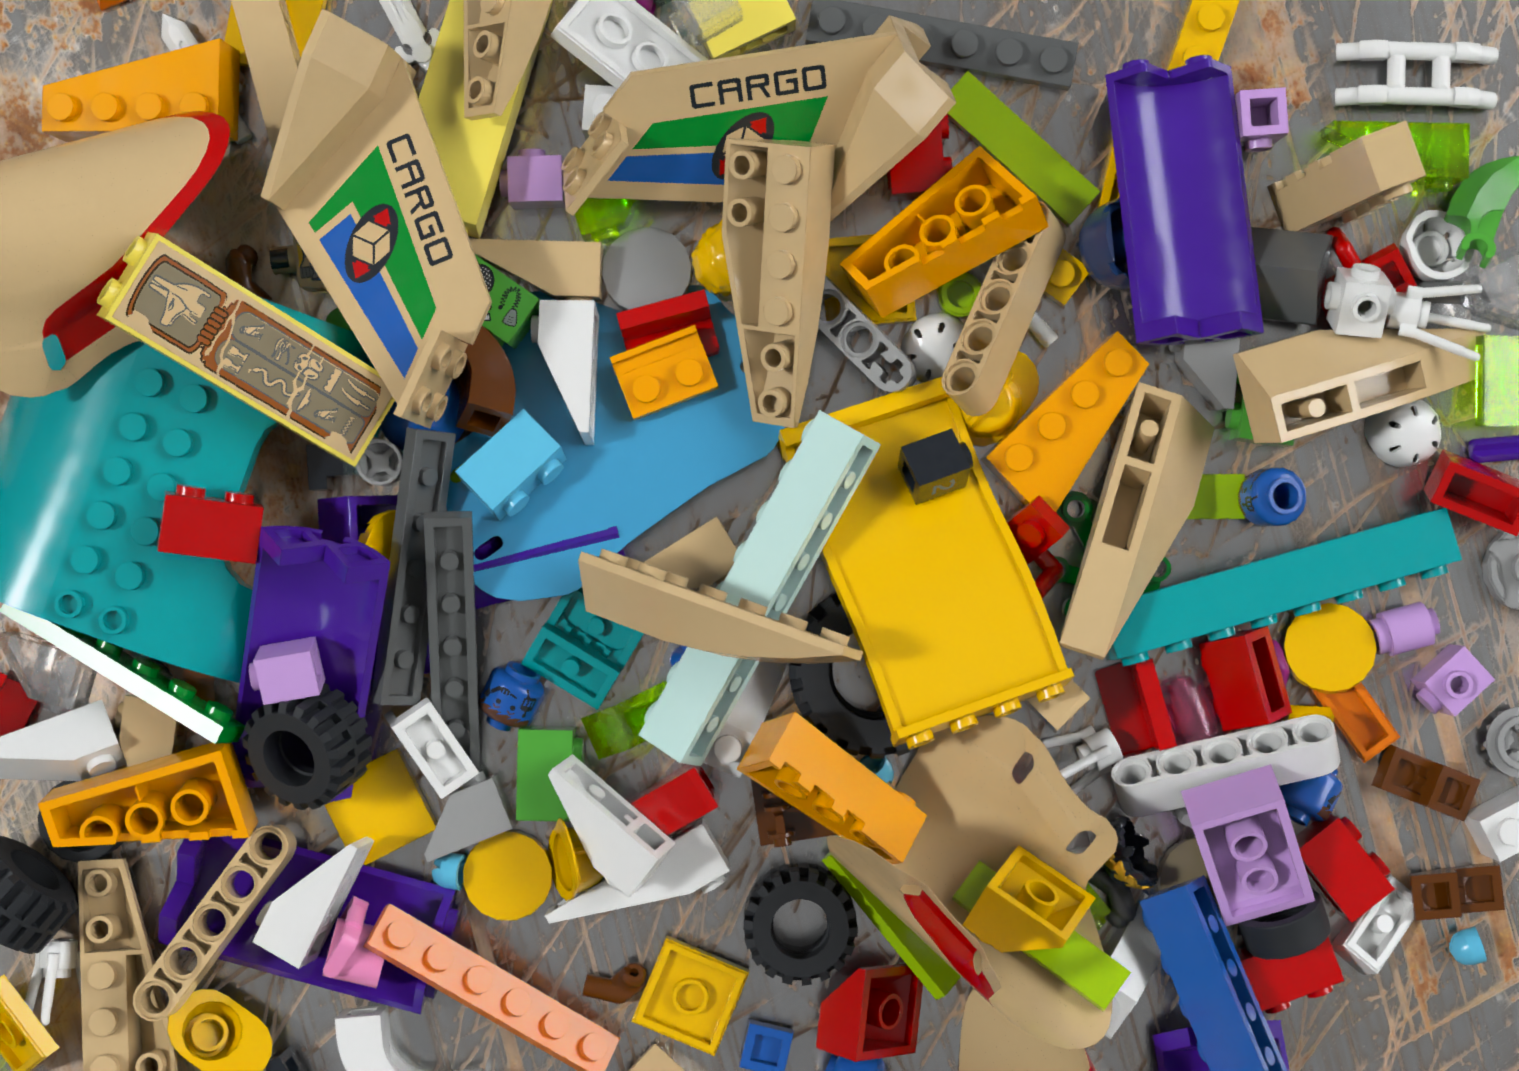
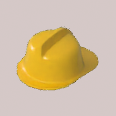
[959,351,1039,446]
[548,818,603,901]
[167,989,272,1071]

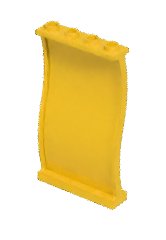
[777,377,1074,749]

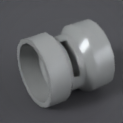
[356,439,403,486]

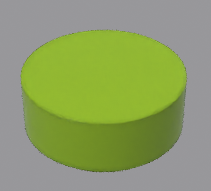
[937,273,981,318]

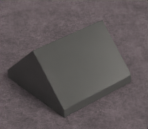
[1251,227,1333,326]

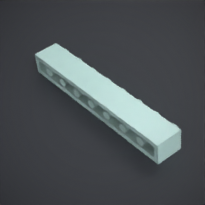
[638,410,881,766]

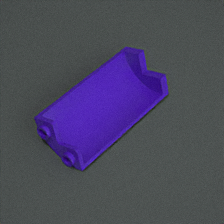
[1105,55,1264,345]
[232,526,391,804]
[158,836,459,1014]

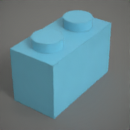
[455,409,567,521]

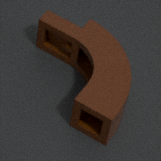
[453,326,516,437]

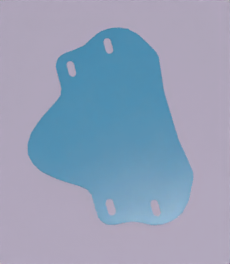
[446,285,785,601]

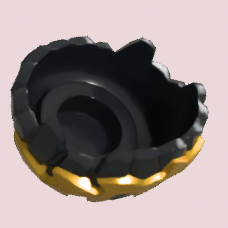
[1102,816,1158,890]

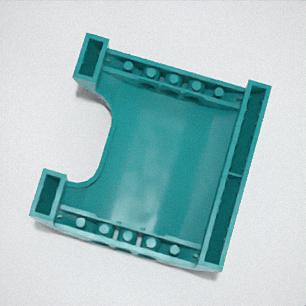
[0,297,381,683]

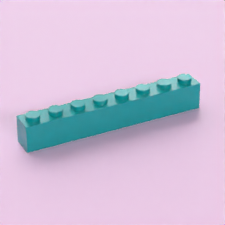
[1106,508,1462,666]

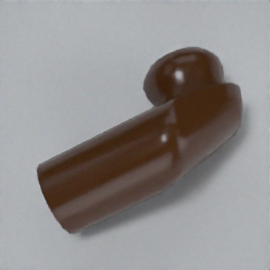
[225,244,272,301]
[582,962,648,1004]

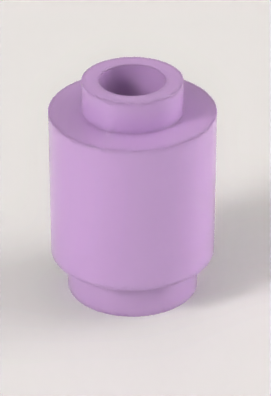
[1367,601,1440,656]

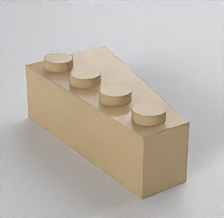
[1267,120,1426,232]

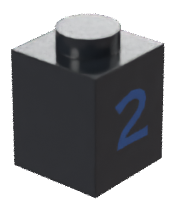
[898,429,973,505]

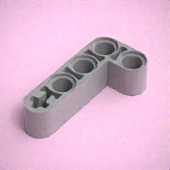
[818,275,917,393]

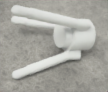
[1387,284,1491,361]
[1041,726,1123,795]
[25,939,81,1026]

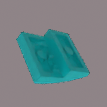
[521,588,644,710]

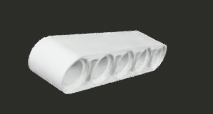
[1111,714,1340,817]

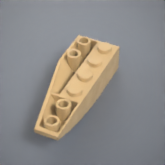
[464,0,552,120]
[722,138,835,428]
[1233,328,1495,443]
[1059,382,1214,660]
[578,549,863,664]
[78,858,178,1071]

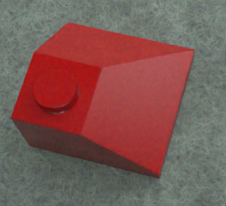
[816,963,923,1062]

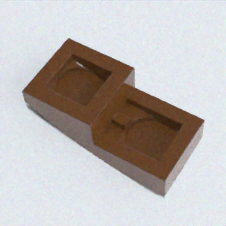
[1371,745,1481,821]
[1409,862,1505,921]

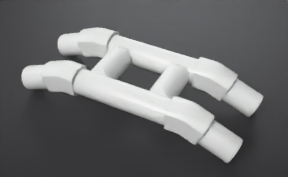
[1335,40,1499,110]

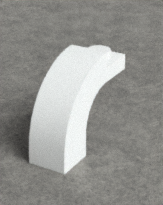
[335,1005,484,1071]

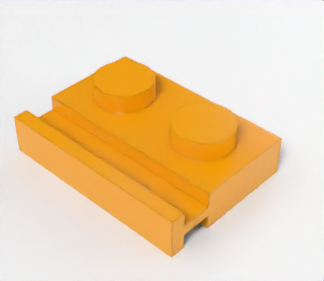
[609,325,719,421]

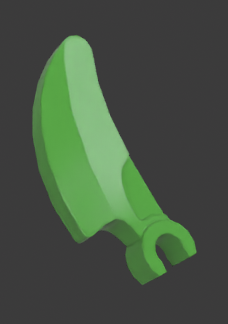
[1444,156,1519,269]

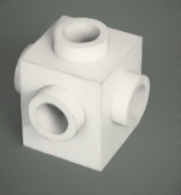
[1324,263,1396,338]

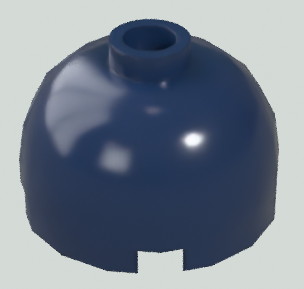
[1079,198,1130,290]

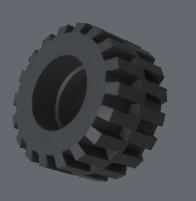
[243,683,372,810]
[0,836,79,954]
[743,863,858,986]

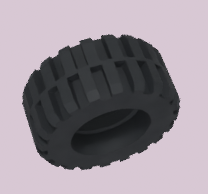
[789,592,911,759]

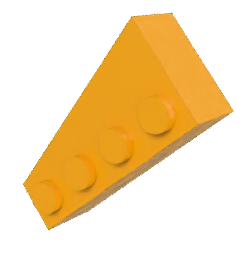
[42,38,240,142]
[840,145,1049,318]
[980,331,1149,512]
[737,712,927,864]
[38,742,259,847]

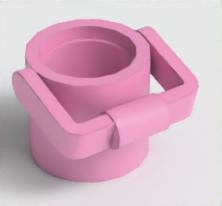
[322,896,384,988]

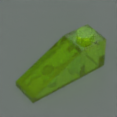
[1321,120,1470,193]

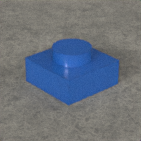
[739,1019,794,1071]

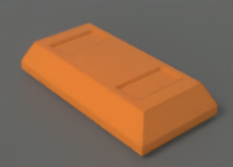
[1311,682,1400,763]

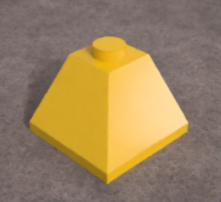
[962,845,1096,953]

